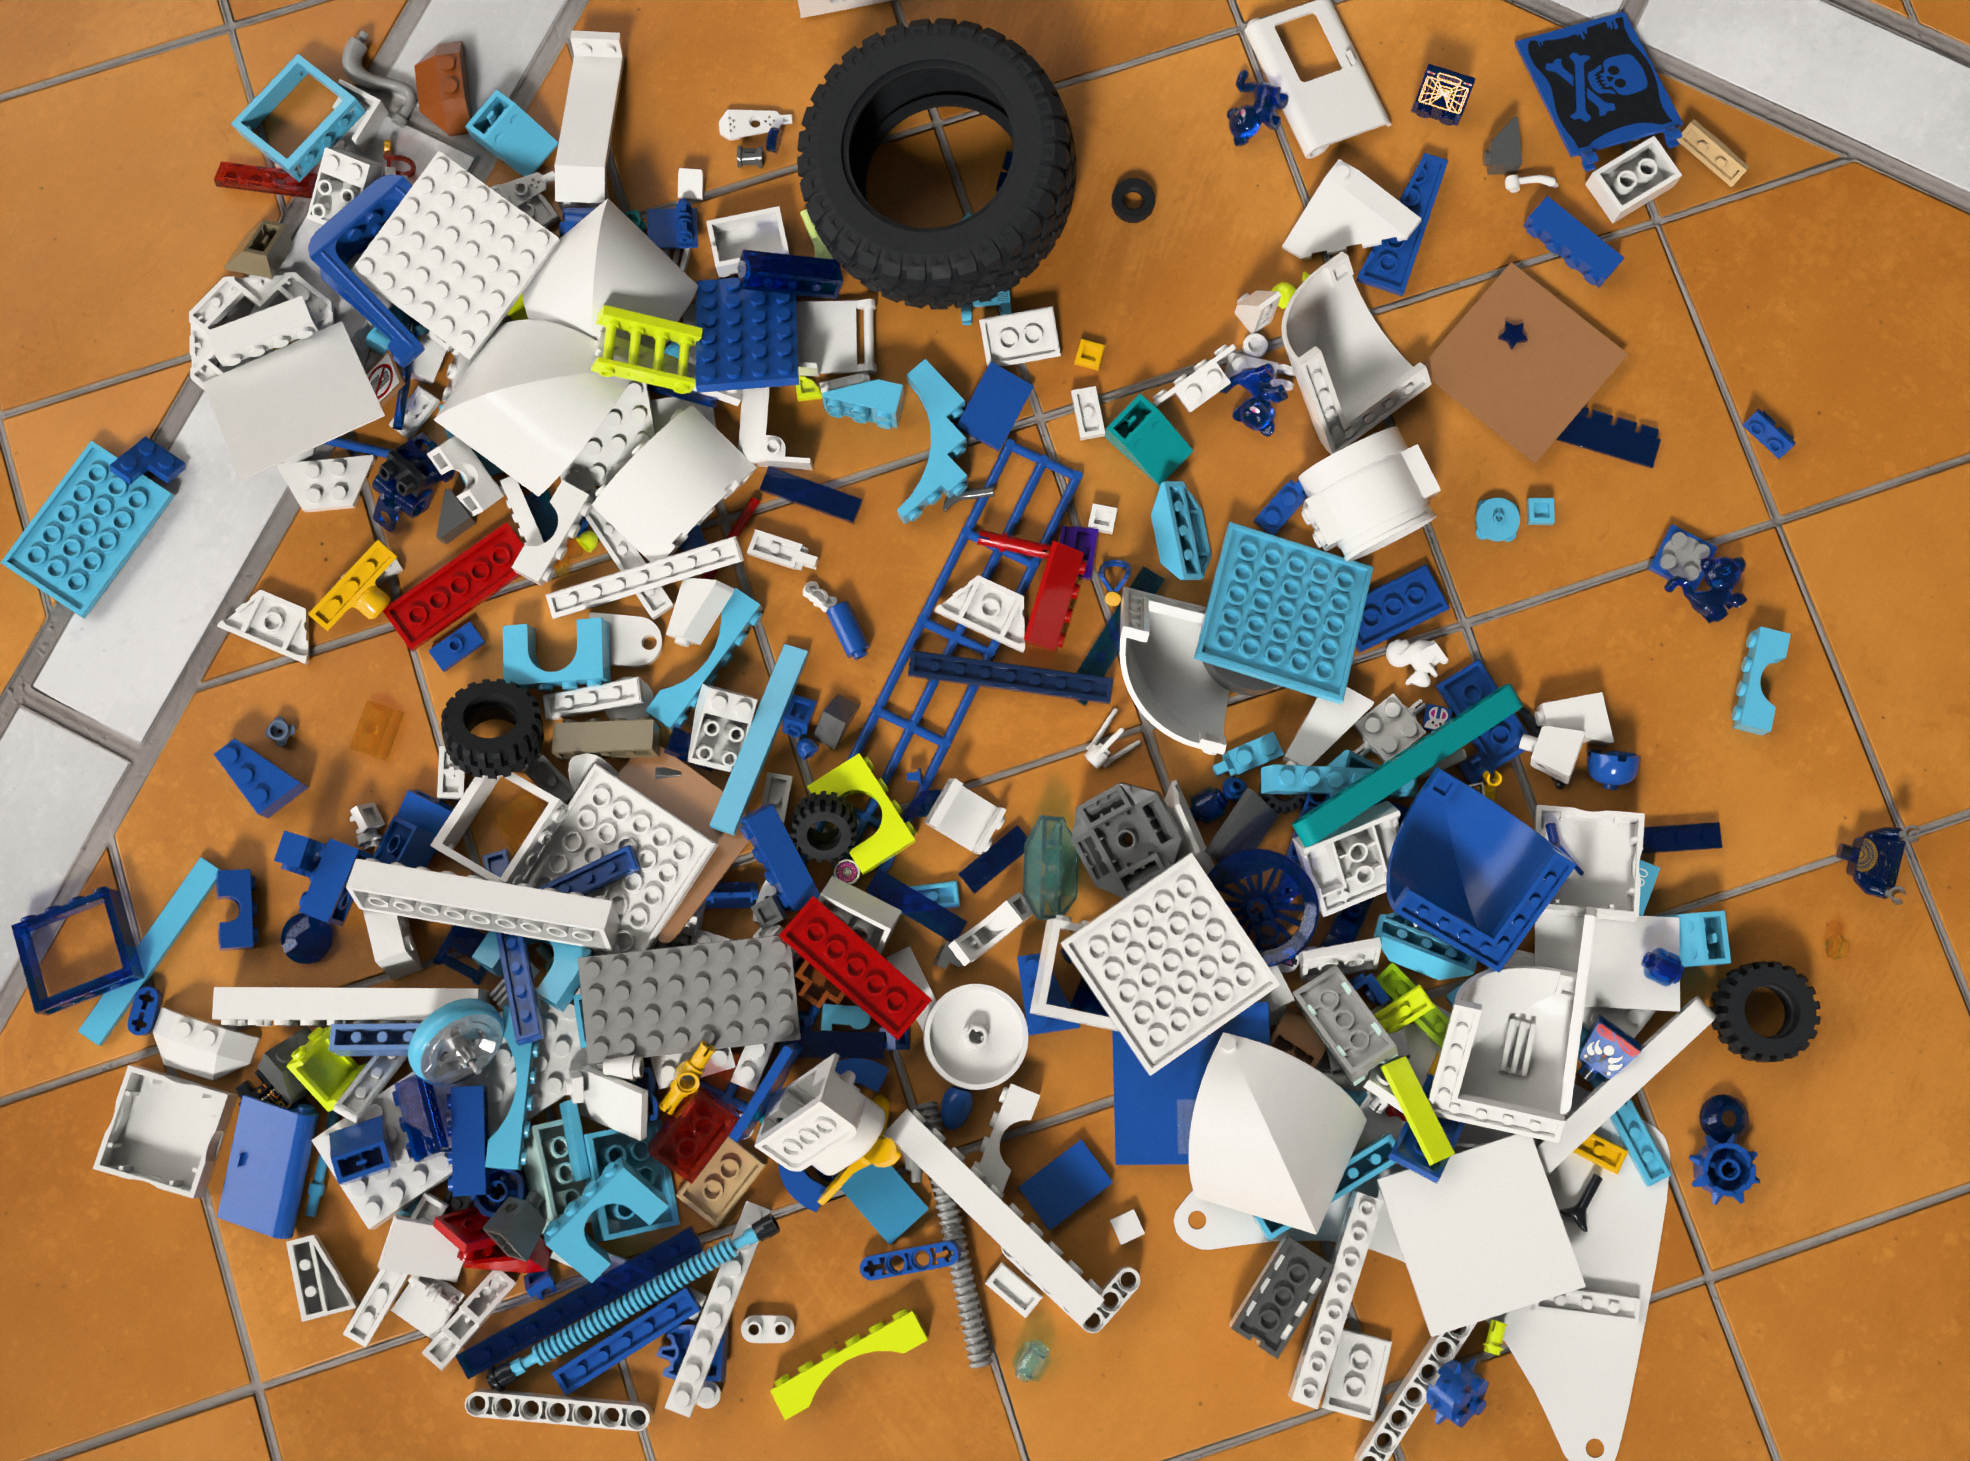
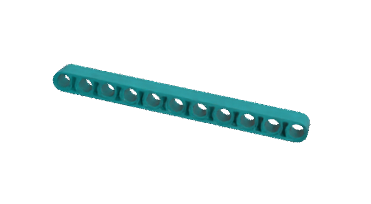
[1292,683,1524,847]

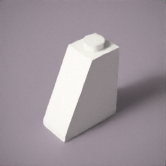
[666,578,734,647]
[1534,692,1614,747]

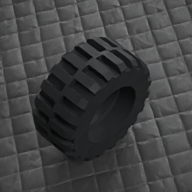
[441,679,544,779]
[1710,961,1821,1062]

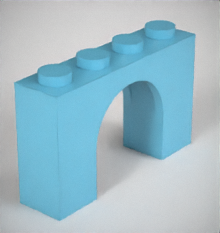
[503,618,611,692]
[472,931,595,1012]
[543,1157,669,1283]

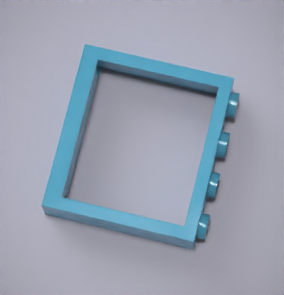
[231,54,366,182]

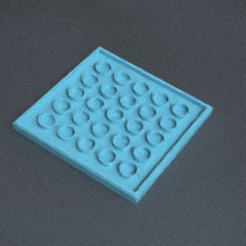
[1193,522,1374,705]

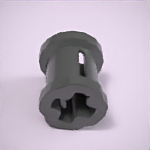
[737,145,764,168]

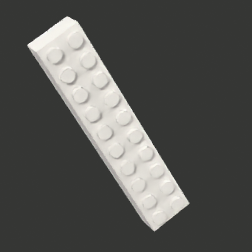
[346,858,620,951]
[212,987,490,1027]
[884,1109,1105,1325]

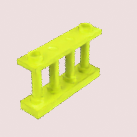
[591,305,703,394]

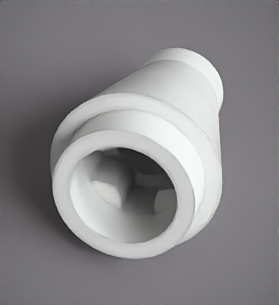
[603,1054,644,1081]

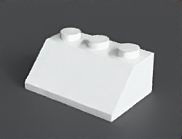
[818,876,902,954]

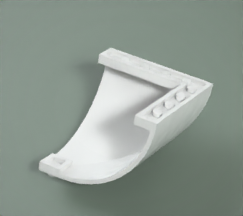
[522,199,698,350]
[1281,251,1432,455]
[434,320,630,497]
[1120,587,1229,755]
[1428,965,1577,1143]
[1189,1032,1367,1235]

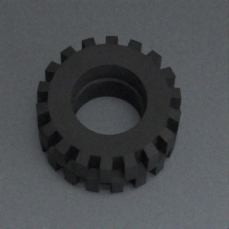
[791,791,857,863]

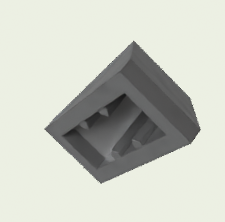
[813,694,860,750]

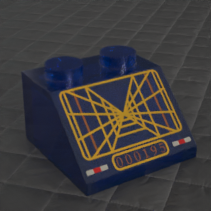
[1411,64,1476,126]

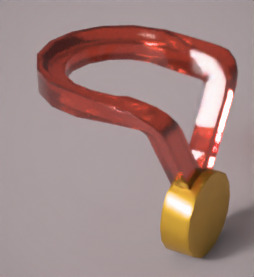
[383,140,416,178]

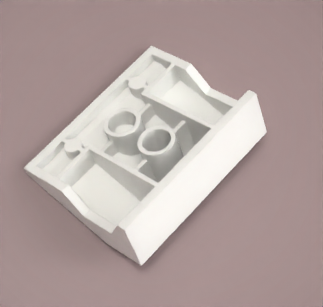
[1293,801,1401,917]

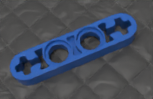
[860,1240,961,1280]

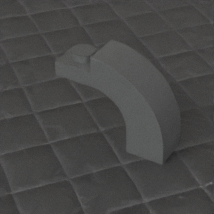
[1202,661,1277,696]

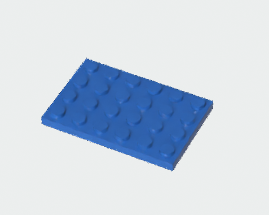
[696,273,799,393]

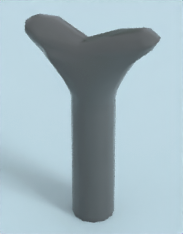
[943,487,995,512]

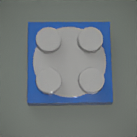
[1648,524,1718,593]

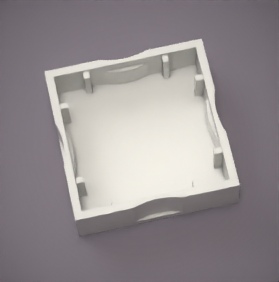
[1534,805,1645,922]
[93,1065,238,1198]

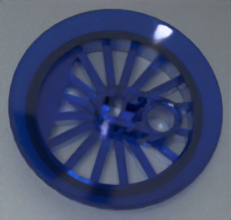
[1207,849,1319,967]

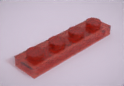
[214,161,318,199]

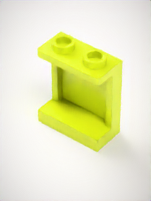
[286,1026,367,1111]

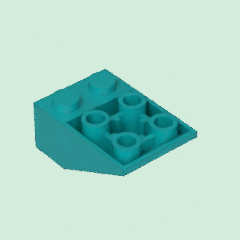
[1105,393,1194,487]

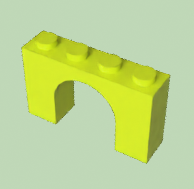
[807,753,917,875]

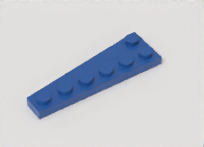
[1356,153,1449,296]

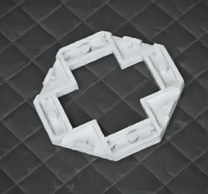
[189,272,334,392]

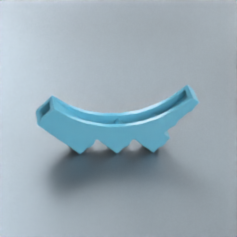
[897,359,968,525]

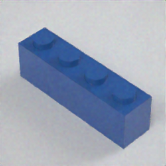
[1523,196,1624,288]
[739,804,820,912]
[446,1085,490,1197]

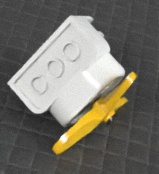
[754,1053,901,1205]

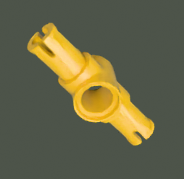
[659,1041,716,1115]

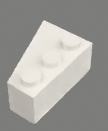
[363,910,423,980]

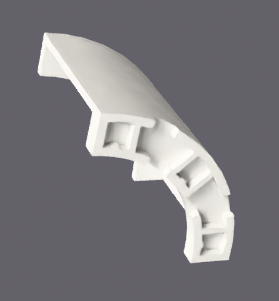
[591,405,757,562]

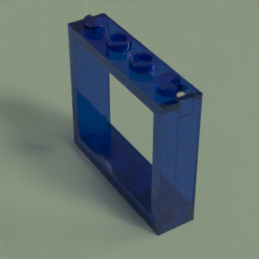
[11,886,145,1016]

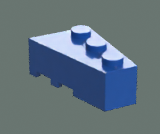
[214,738,309,818]
[1017,953,1081,1036]

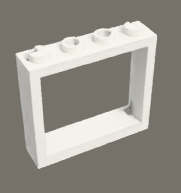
[430,772,568,885]
[1030,915,1119,1032]

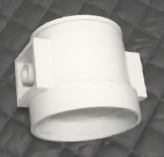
[1298,427,1441,562]

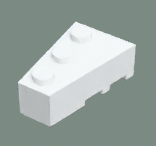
[286,1234,359,1322]

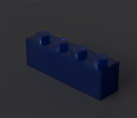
[737,250,843,299]

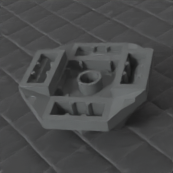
[1071,782,1185,899]

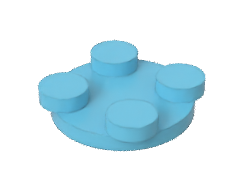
[1475,498,1520,542]

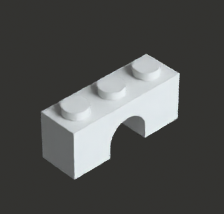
[427,435,504,517]

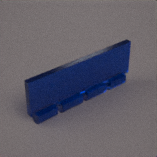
[1556,407,1661,469]

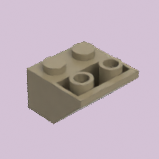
[225,220,293,279]

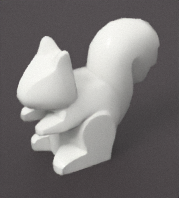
[1386,639,1449,687]

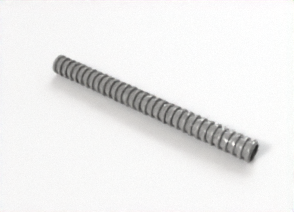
[915,1101,992,1369]

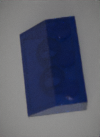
[392,1074,449,1163]

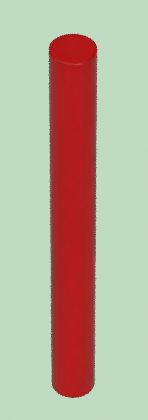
[701,497,760,580]

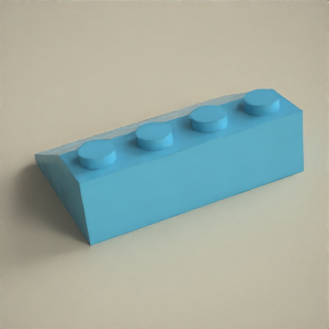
[584,1119,680,1242]

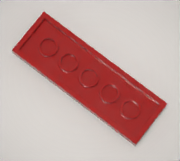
[383,522,524,652]
[778,896,932,1040]

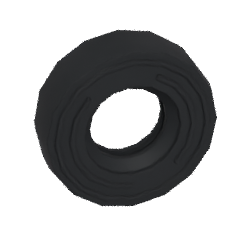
[1111,178,1155,223]

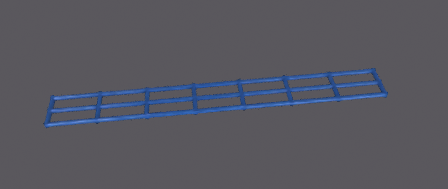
[697,439,1083,1121]

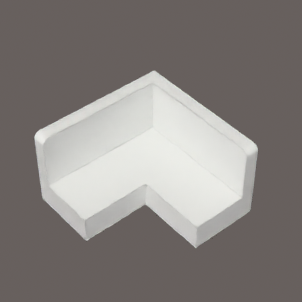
[332,79,389,153]

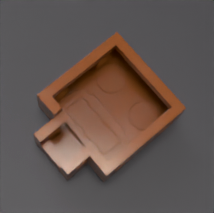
[794,960,845,1009]

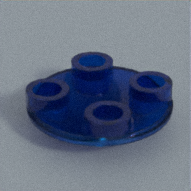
[281,913,334,964]

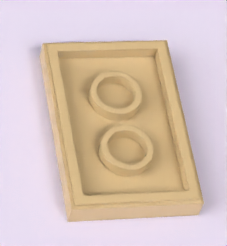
[675,1132,767,1229]

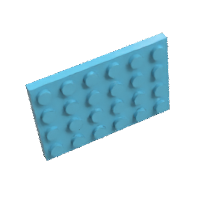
[0,441,175,619]

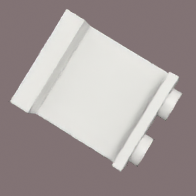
[923,778,1007,855]

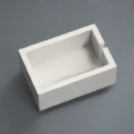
[706,206,791,278]

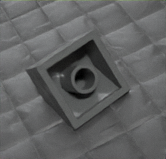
[257,1026,312,1106]

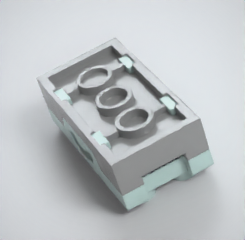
[1292,965,1399,1086]

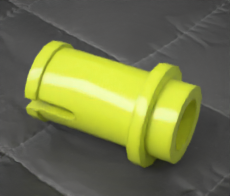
[1482,1319,1508,1356]

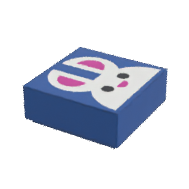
[1422,704,1453,732]

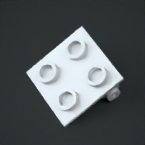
[391,1275,465,1340]

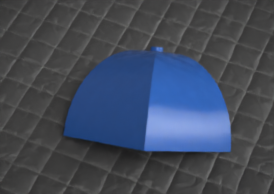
[1386,766,1577,973]

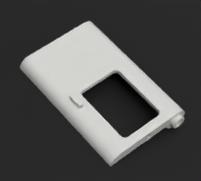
[1244,0,1392,159]

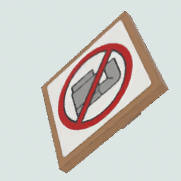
[366,350,406,408]

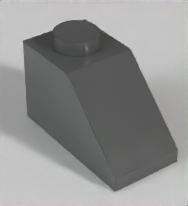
[1483,117,1522,175]

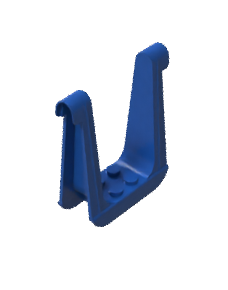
[308,174,425,368]

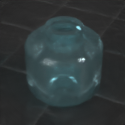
[1012,1340,1052,1382]

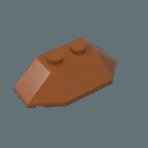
[414,41,472,136]

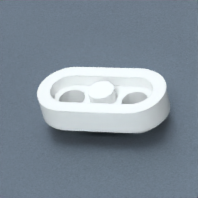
[741,1315,795,1343]

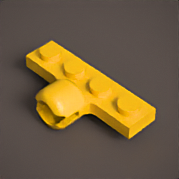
[308,539,398,631]

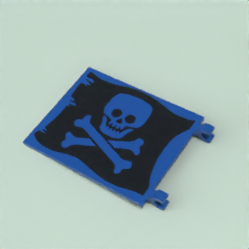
[1515,12,1683,172]

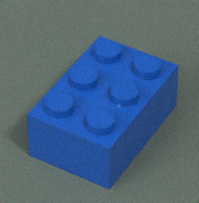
[299,838,373,927]

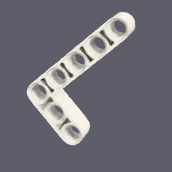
[1001,1246,1141,1333]

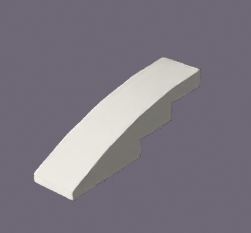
[422,1270,516,1371]

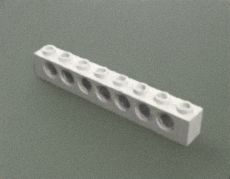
[1287,1190,1383,1409]

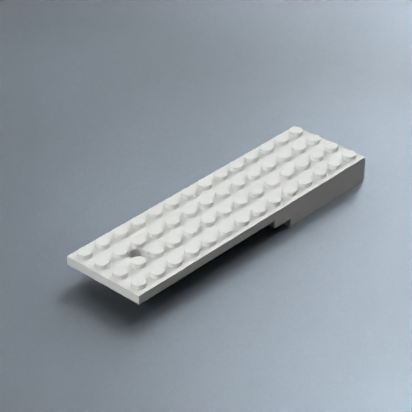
[311,951,598,1229]

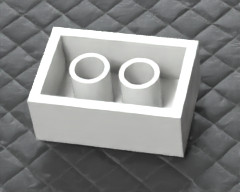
[1585,136,1682,224]

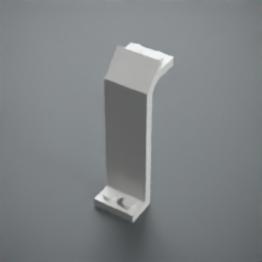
[555,31,625,210]

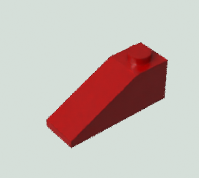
[463,1237,551,1273]

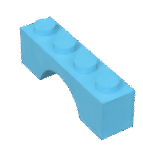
[1731,626,1791,735]

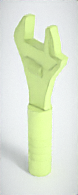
[800,209,835,274]

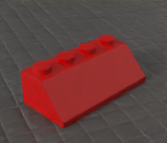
[1024,541,1088,653]

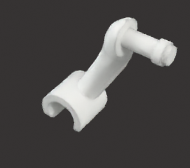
[1505,175,1558,193]

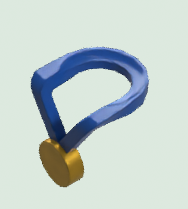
[1098,560,1131,606]

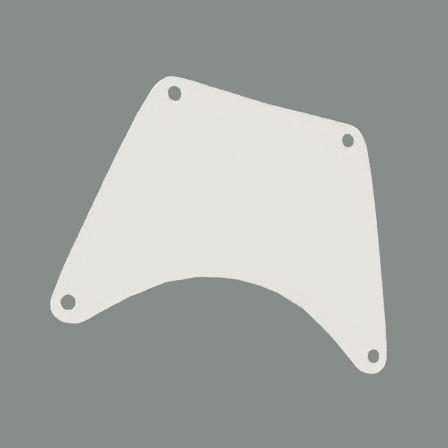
[1174,999,1670,1461]

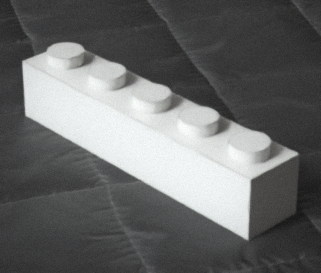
[499,476,545,546]

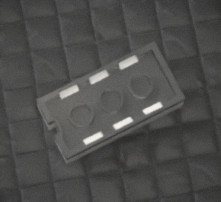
[1229,1234,1335,1359]

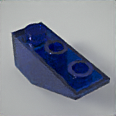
[1319,897,1374,947]

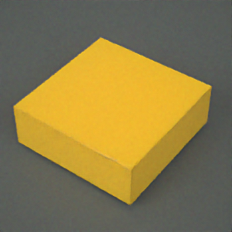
[1075,338,1105,370]

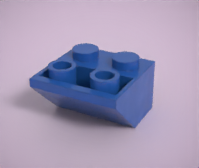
[329,1115,398,1185]

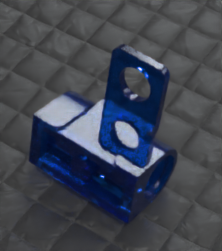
[372,475,434,532]

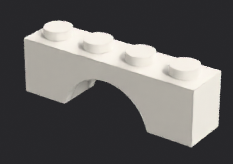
[511,480,593,587]
[974,1084,1040,1193]

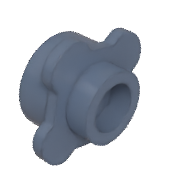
[265,716,296,747]

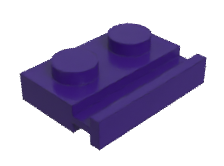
[1059,525,1099,580]

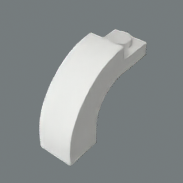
[948,892,1035,966]

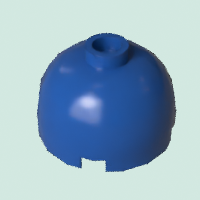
[1587,750,1641,790]

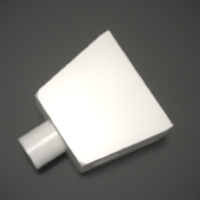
[1519,726,1585,784]

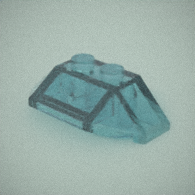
[1023,815,1078,920]

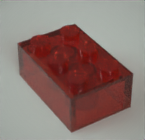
[647,1085,740,1184]

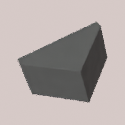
[436,489,476,544]

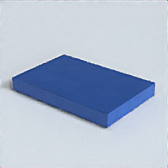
[955,361,1034,452]
[1018,1139,1113,1230]

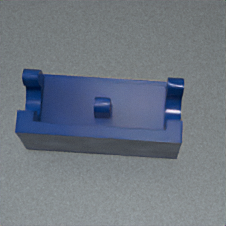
[396,789,455,836]

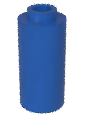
[826,601,870,660]

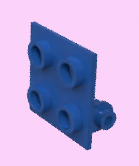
[647,198,698,249]

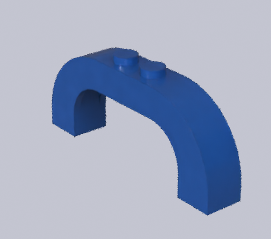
[778,1058,890,1212]

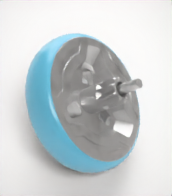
[408,998,504,1086]

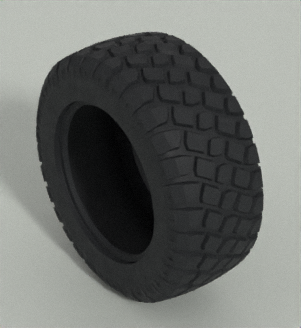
[797,18,1076,309]

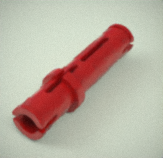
[977,529,1052,559]

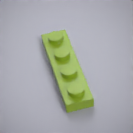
[1376,962,1450,1049]

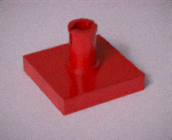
[433,1207,497,1262]

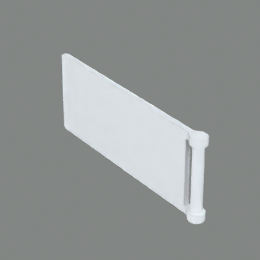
[683,299,877,374]

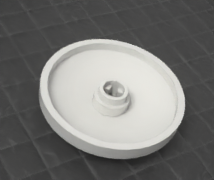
[923,984,1028,1090]

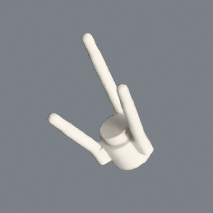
[1084,708,1141,769]

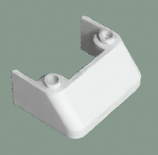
[738,362,820,470]

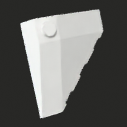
[1282,159,1421,260]

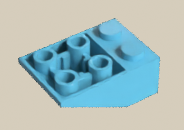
[465,89,559,177]
[822,379,905,429]
[1658,911,1731,968]

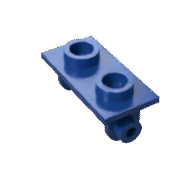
[1742,409,1796,459]
[706,882,758,909]

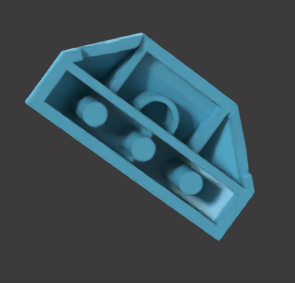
[1151,481,1212,580]
[1374,912,1477,980]

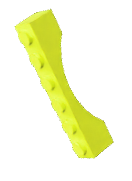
[770,1308,928,1420]

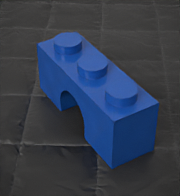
[274,831,324,878]
[216,869,258,951]

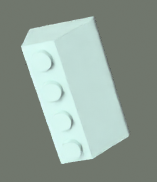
[523,1119,592,1235]

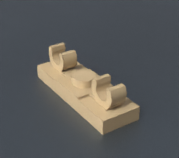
[1677,119,1750,188]

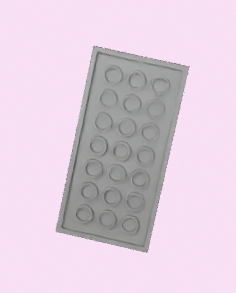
[578,935,801,1064]

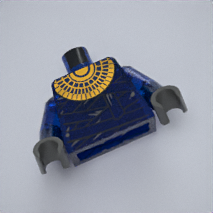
[1836,825,1920,905]

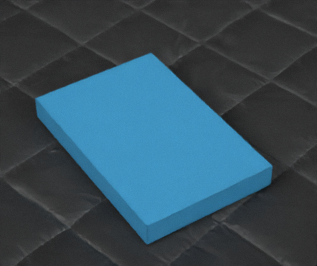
[840,1164,929,1245]

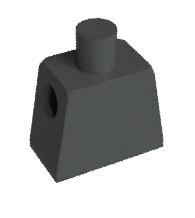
[482,1191,546,1262]

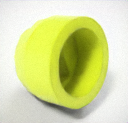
[576,531,598,553]

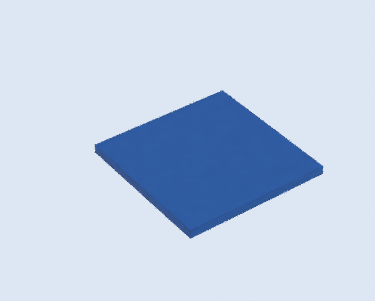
[1112,1002,1271,1165]

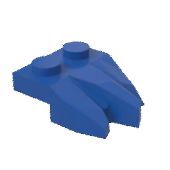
[656,1325,729,1382]

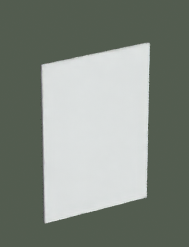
[1534,913,1680,1012]

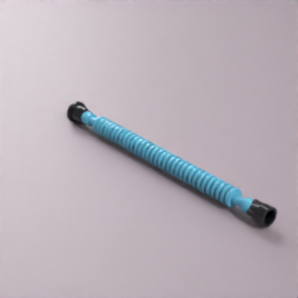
[486,1213,781,1392]

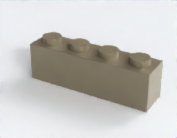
[552,717,661,760]

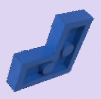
[110,436,186,485]

